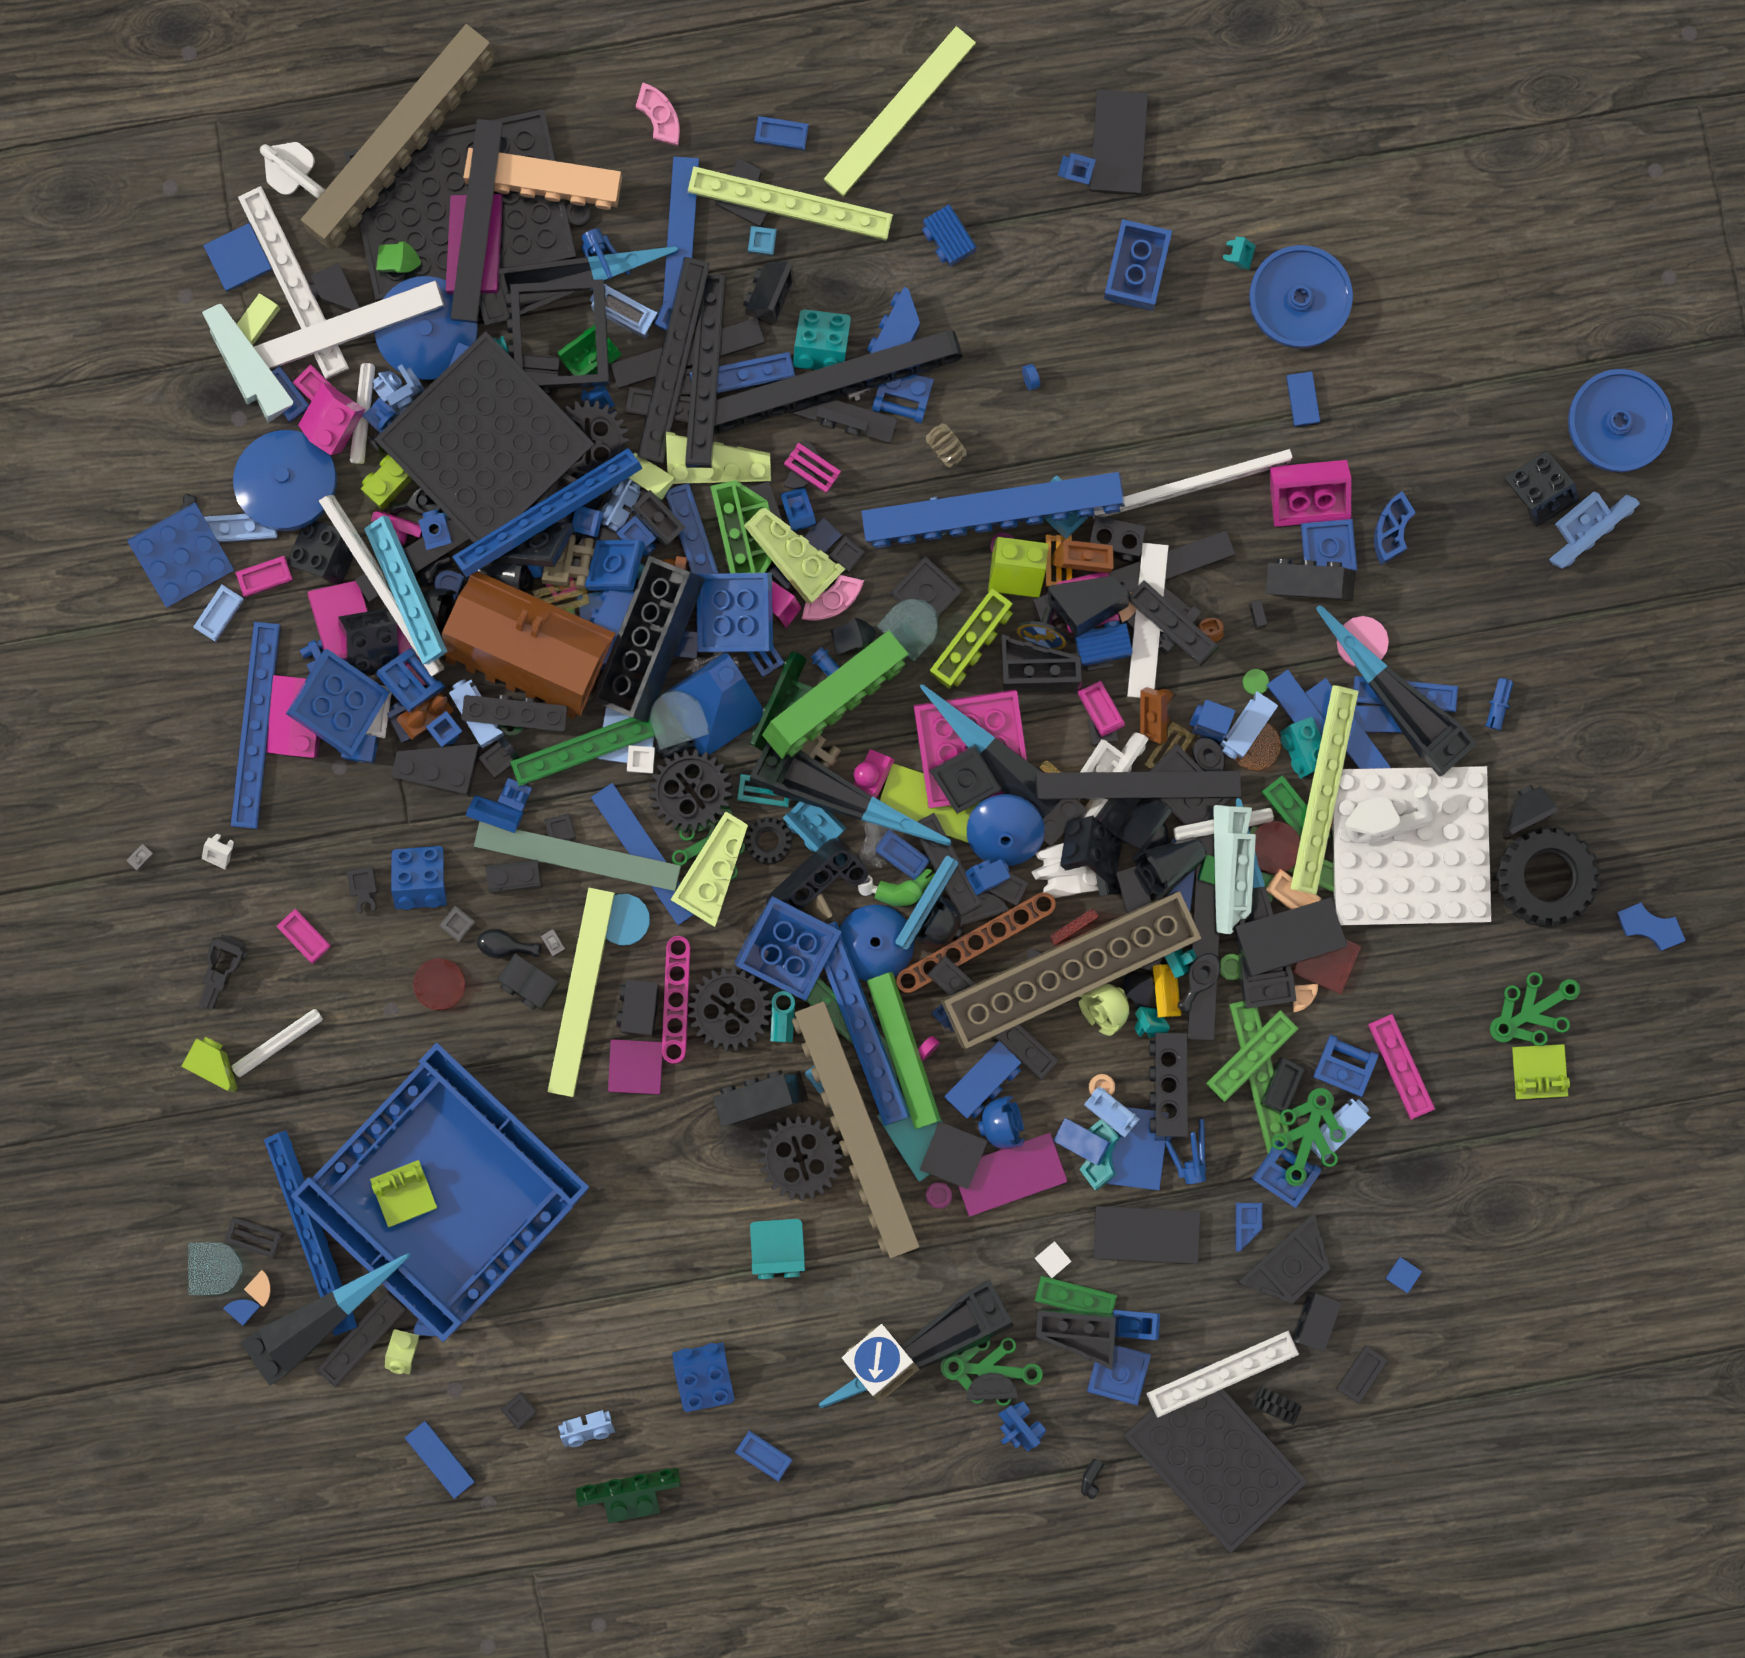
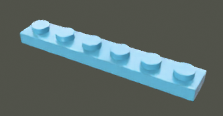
[364,516,447,665]

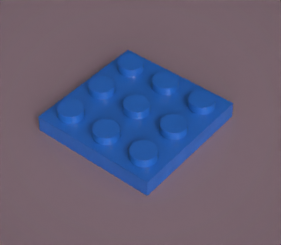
[127,502,234,608]
[696,573,773,652]
[286,649,390,757]

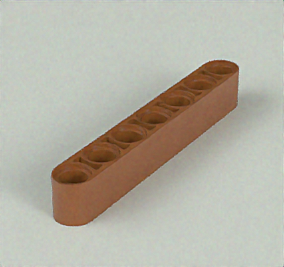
[896,892,1056,993]

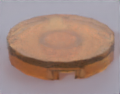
[1233,723,1281,771]

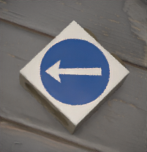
[841,1324,920,1403]

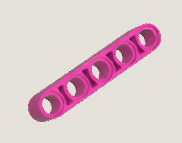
[662,936,691,1064]

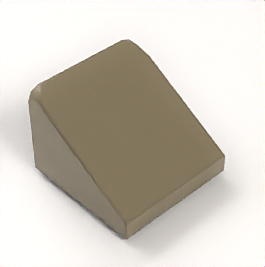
[805,894,833,922]

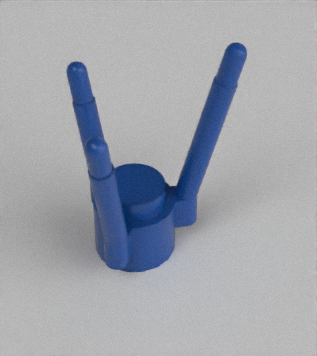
[581,229,631,279]
[1165,1119,1207,1184]

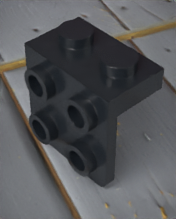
[287,521,354,585]
[1060,815,1122,884]

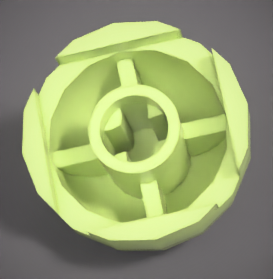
[1078,983,1129,1036]

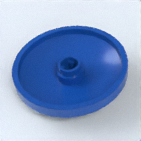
[1249,245,1353,348]
[375,276,478,380]
[1568,369,1673,472]
[233,430,337,531]

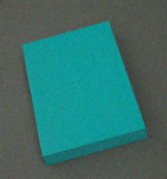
[877,1098,943,1181]

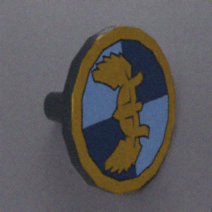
[1017,607,1067,650]

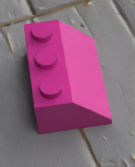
[1270,460,1351,527]
[266,675,320,758]

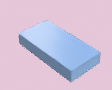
[194,585,245,642]

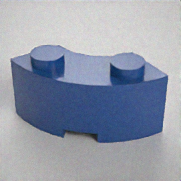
[1374,491,1416,566]

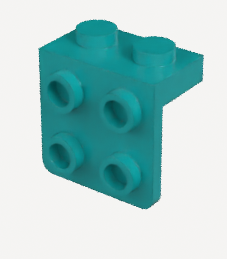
[793,309,851,370]
[750,1219,805,1279]

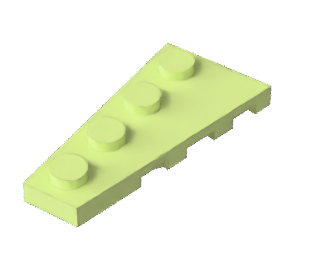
[666,431,771,484]
[744,508,845,604]
[671,812,748,927]

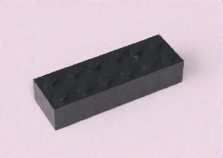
[591,556,705,723]

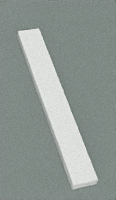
[238,186,349,380]
[254,281,445,370]
[1093,449,1292,519]
[319,495,444,676]

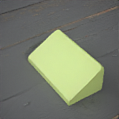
[237,294,280,346]
[628,453,676,500]

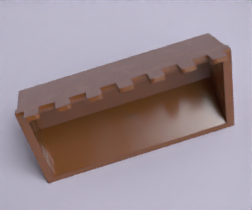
[442,571,616,719]

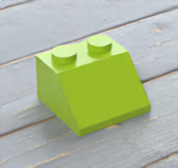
[988,537,1049,598]
[181,1037,237,1092]

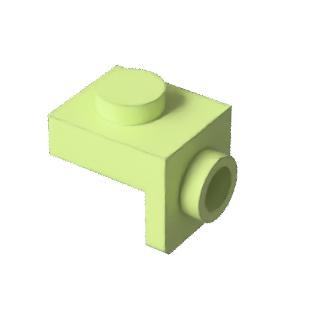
[385,1329,419,1374]

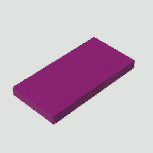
[446,194,503,294]
[958,1133,1067,1217]

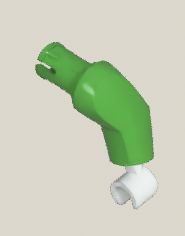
[858,869,935,907]

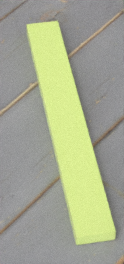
[824,26,976,197]
[687,166,893,241]
[1290,685,1359,894]
[548,888,615,1097]

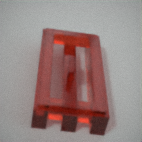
[1049,909,1099,946]

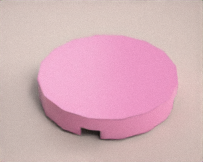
[1337,616,1389,667]

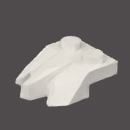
[1031,843,1099,898]

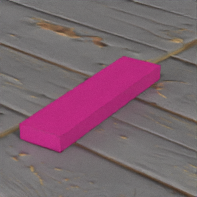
[1368,1014,1435,1120]

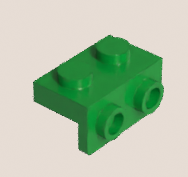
[557,325,621,376]

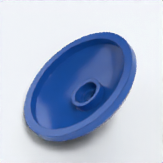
[967,794,1045,866]
[839,905,914,981]

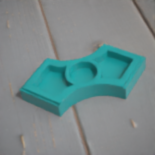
[1080,1119,1121,1191]

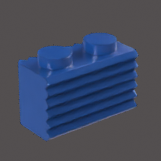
[922,204,976,267]
[1074,621,1133,667]

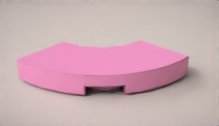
[636,83,680,146]
[802,575,864,621]

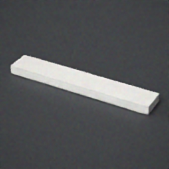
[1127,543,1168,698]
[1146,1331,1299,1418]

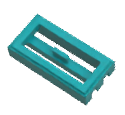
[737,774,789,808]

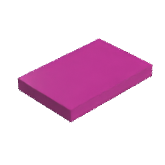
[307,581,367,661]

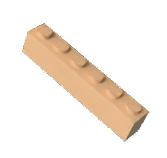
[463,148,622,210]

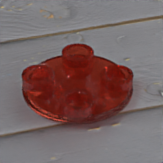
[1253,821,1300,873]
[413,958,465,1010]

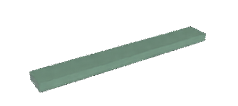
[474,821,681,891]

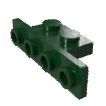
[750,651,813,751]
[576,1468,681,1523]

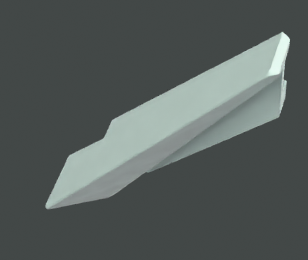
[202,304,293,423]
[1214,805,1256,934]

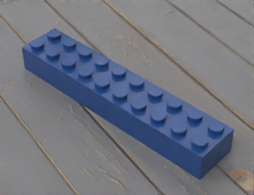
[861,472,1126,548]

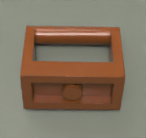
[1051,540,1113,573]

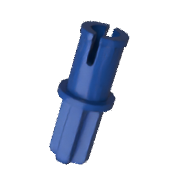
[1485,678,1513,731]

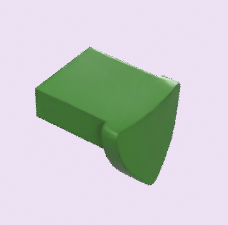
[376,241,421,273]

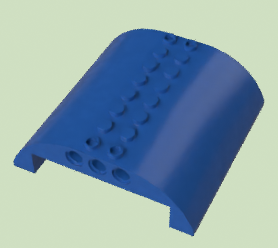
[290,1042,589,1342]

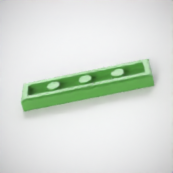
[1206,1010,1298,1102]

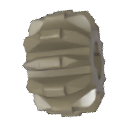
[926,423,967,468]

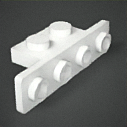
[1079,732,1148,818]

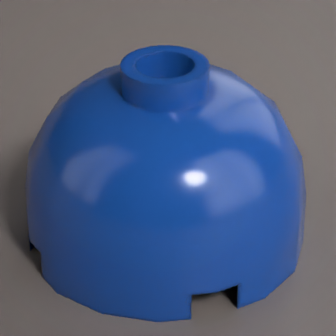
[979,1096,1024,1149]

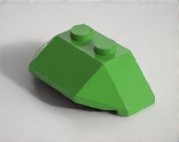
[711,480,772,573]

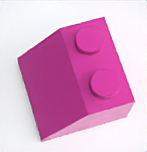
[298,382,366,455]

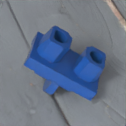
[362,397,399,433]
[998,1401,1046,1452]

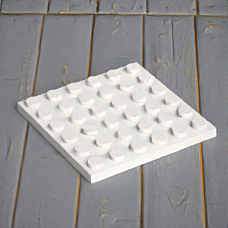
[1332,766,1491,925]

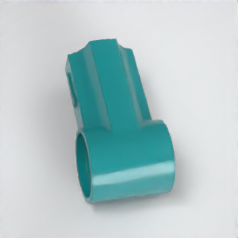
[770,991,796,1042]

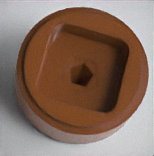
[1198,618,1224,642]

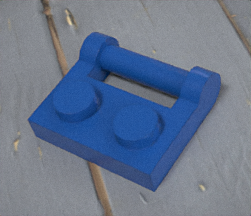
[872,374,934,424]
[376,648,445,713]
[1313,1034,1379,1097]
[1252,1140,1321,1208]

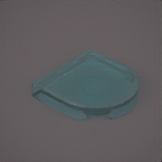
[877,599,938,661]
[650,690,710,749]
[188,1242,242,1295]

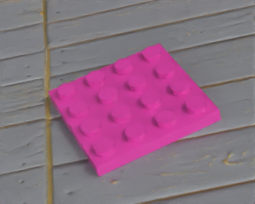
[913,690,1027,808]

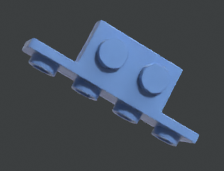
[386,364,425,413]
[1549,492,1640,568]

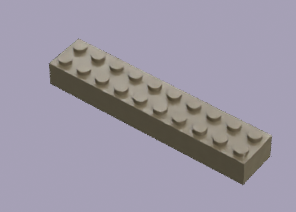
[301,24,494,250]
[940,891,1202,1049]
[792,1001,919,1259]

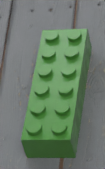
[762,630,908,759]

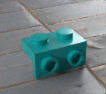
[1279,717,1322,779]

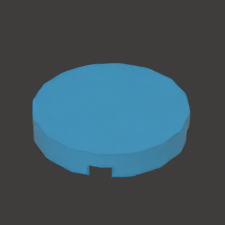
[606,894,650,946]

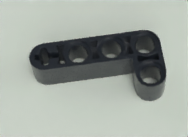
[766,838,868,910]

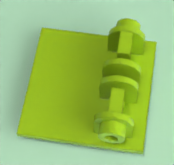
[1512,1044,1570,1099]
[370,1160,437,1228]

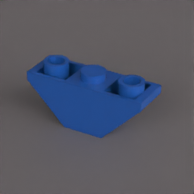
[867,287,920,354]

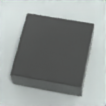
[439,906,476,942]

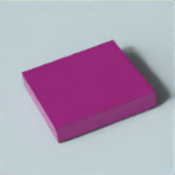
[608,1040,663,1095]

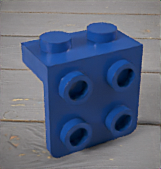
[391,846,447,910]
[672,1342,734,1412]

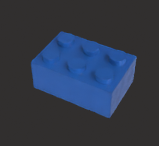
[1103,219,1172,311]

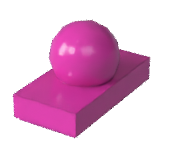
[371,510,423,546]
[853,749,894,799]

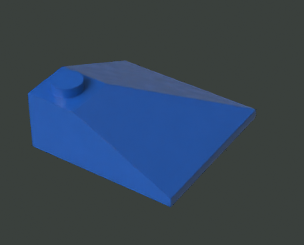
[661,652,763,756]
[734,896,842,1001]

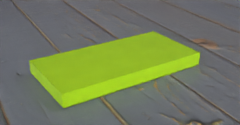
[880,764,984,843]

